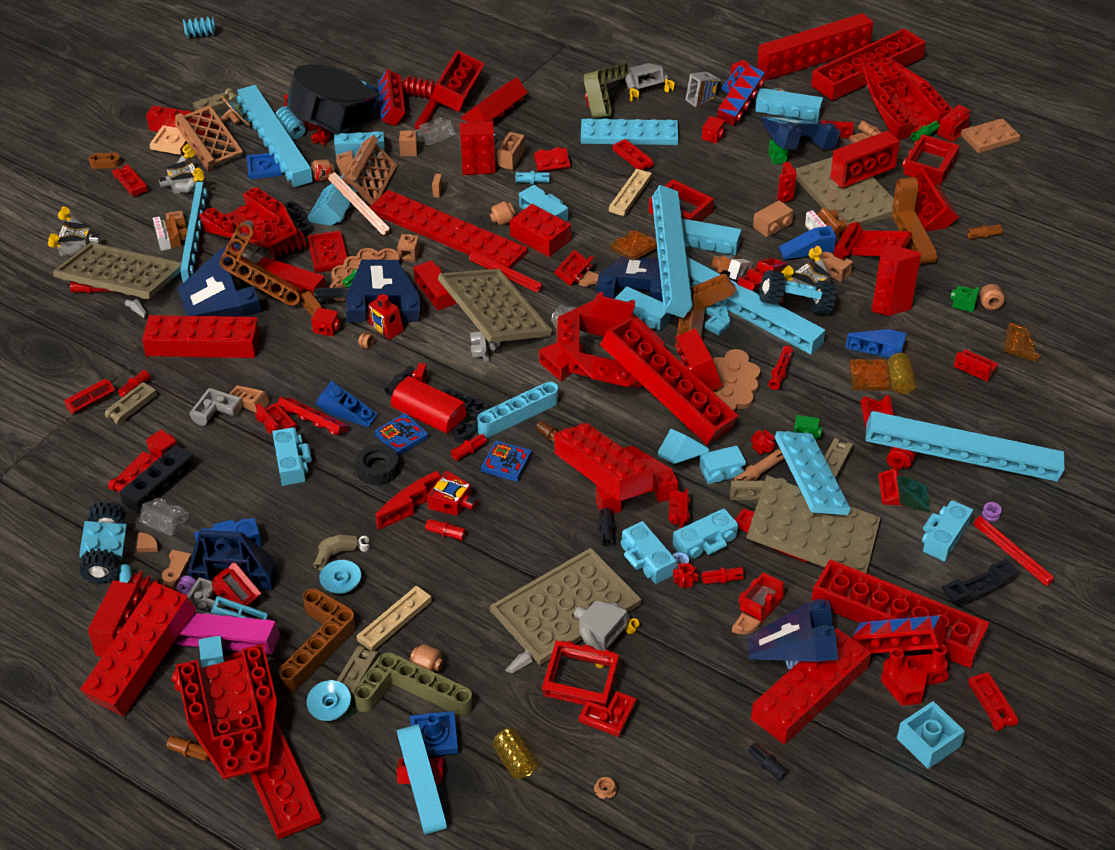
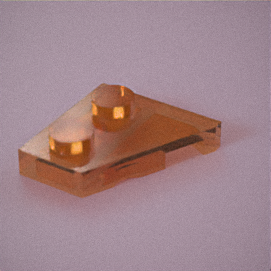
[1003,322,1040,362]

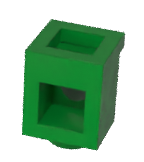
[768,140,789,165]
[950,286,979,312]
[793,415,822,440]

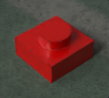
[412,363,427,383]

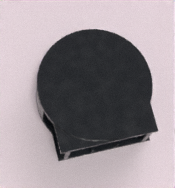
[286,64,380,134]

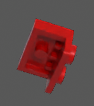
[533,147,570,173]
[777,162,797,202]
[554,249,594,286]
[954,349,998,382]
[861,395,894,427]
[255,403,297,434]

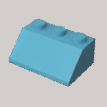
[334,131,385,157]
[307,174,356,226]

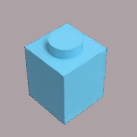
[199,636,225,667]

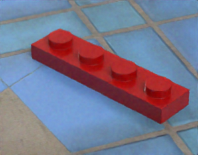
[277,397,350,435]

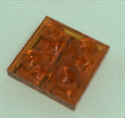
[610,230,657,261]
[849,359,890,391]

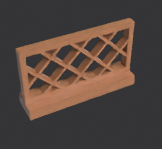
[175,105,243,172]
[342,135,397,205]

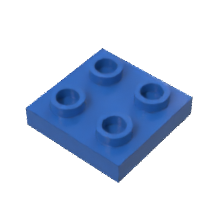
[410,711,458,756]

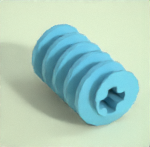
[183,16,215,38]
[276,106,305,139]

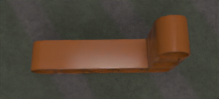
[892,177,937,265]
[220,220,302,306]
[675,274,736,345]
[278,589,356,692]

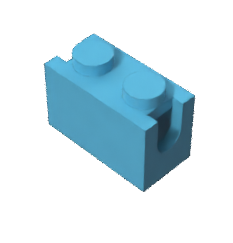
[699,446,746,484]

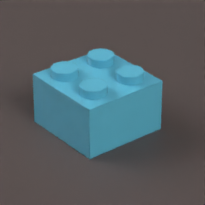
[897,701,965,769]

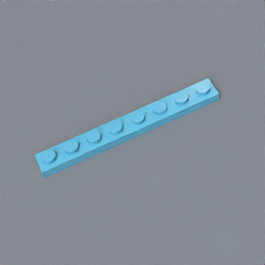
[180,182,208,283]

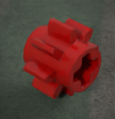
[751,429,775,455]
[673,563,699,588]

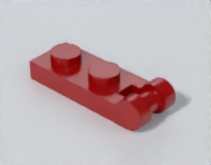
[612,139,654,171]
[112,164,148,197]
[108,451,158,494]
[968,672,1018,731]

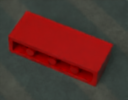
[391,376,467,433]

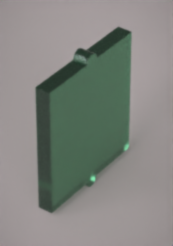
[897,475,930,513]

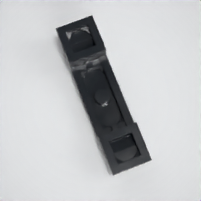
[942,559,1020,603]

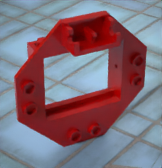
[557,292,664,388]

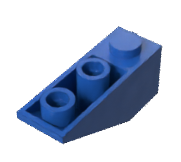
[779,226,836,259]
[846,329,907,361]
[315,380,378,427]

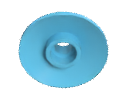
[319,560,361,594]
[307,680,351,721]

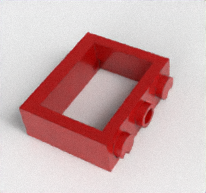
[902,134,960,186]
[649,179,714,222]
[542,640,620,708]

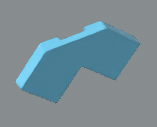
[705,301,730,335]

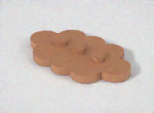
[330,248,400,301]
[713,349,760,412]

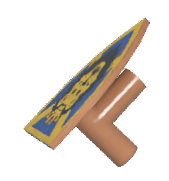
[220,95,250,126]

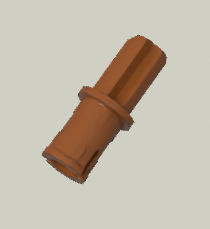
[967,224,1003,239]
[166,735,209,761]

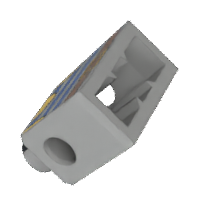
[685,72,721,107]

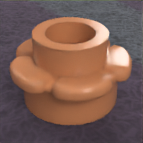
[358,332,374,350]
[594,777,617,799]

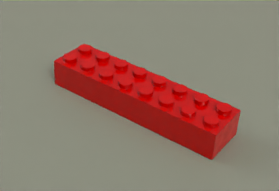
[757,13,874,81]
[811,28,926,101]
[600,317,739,445]
[811,559,990,669]

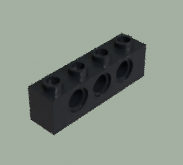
[119,445,196,515]

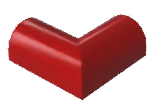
[578,691,637,737]

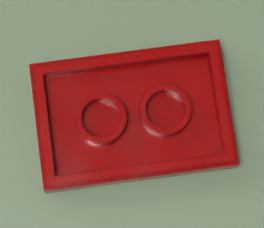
[307,230,347,273]
[851,230,912,256]

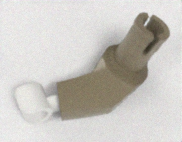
[313,535,370,571]

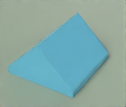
[658,429,709,464]

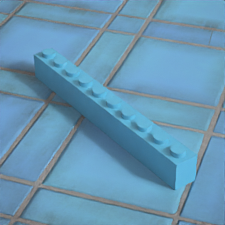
[236,85,313,187]
[652,185,693,318]
[686,257,825,354]
[865,411,1064,482]

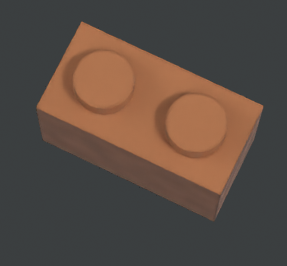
[497,132,525,170]
[753,201,793,237]

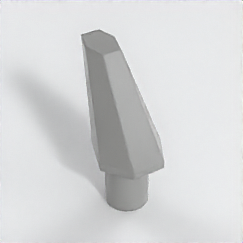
[125,299,147,319]
[505,650,533,673]

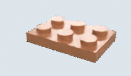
[961,118,1021,153]

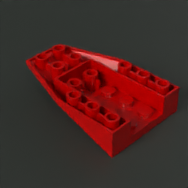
[861,57,953,140]
[199,187,297,248]
[175,644,277,780]

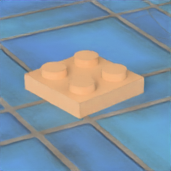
[150,126,188,155]

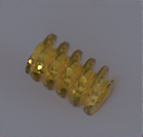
[887,353,916,394]
[493,727,537,779]

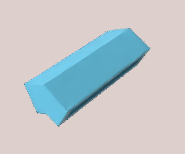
[211,596,268,620]

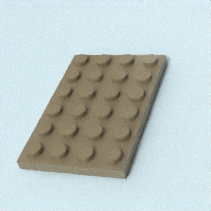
[796,157,894,228]
[53,242,181,299]
[438,269,552,343]
[746,475,881,573]
[490,548,641,666]

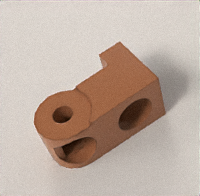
[819,252,853,282]
[162,550,192,591]

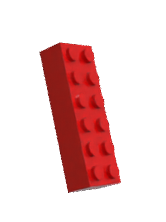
[142,315,260,358]
[554,423,653,502]
[80,582,197,717]
[751,628,871,745]

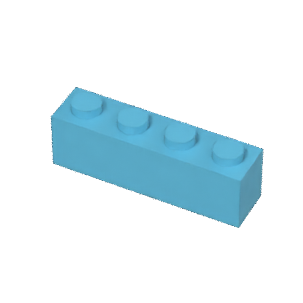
[755,88,823,121]
[681,218,741,255]

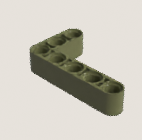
[584,63,630,119]
[354,652,473,716]

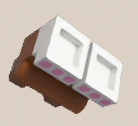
[805,207,847,239]
[153,215,187,251]
[711,255,753,280]

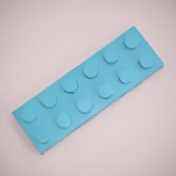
[581,118,678,145]
[775,431,851,515]

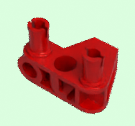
[881,644,949,706]

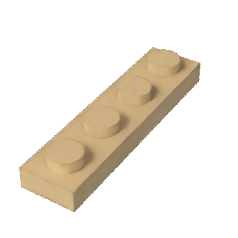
[609,169,652,216]
[357,586,432,651]

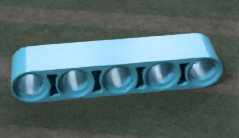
[477,382,558,437]
[396,724,447,835]

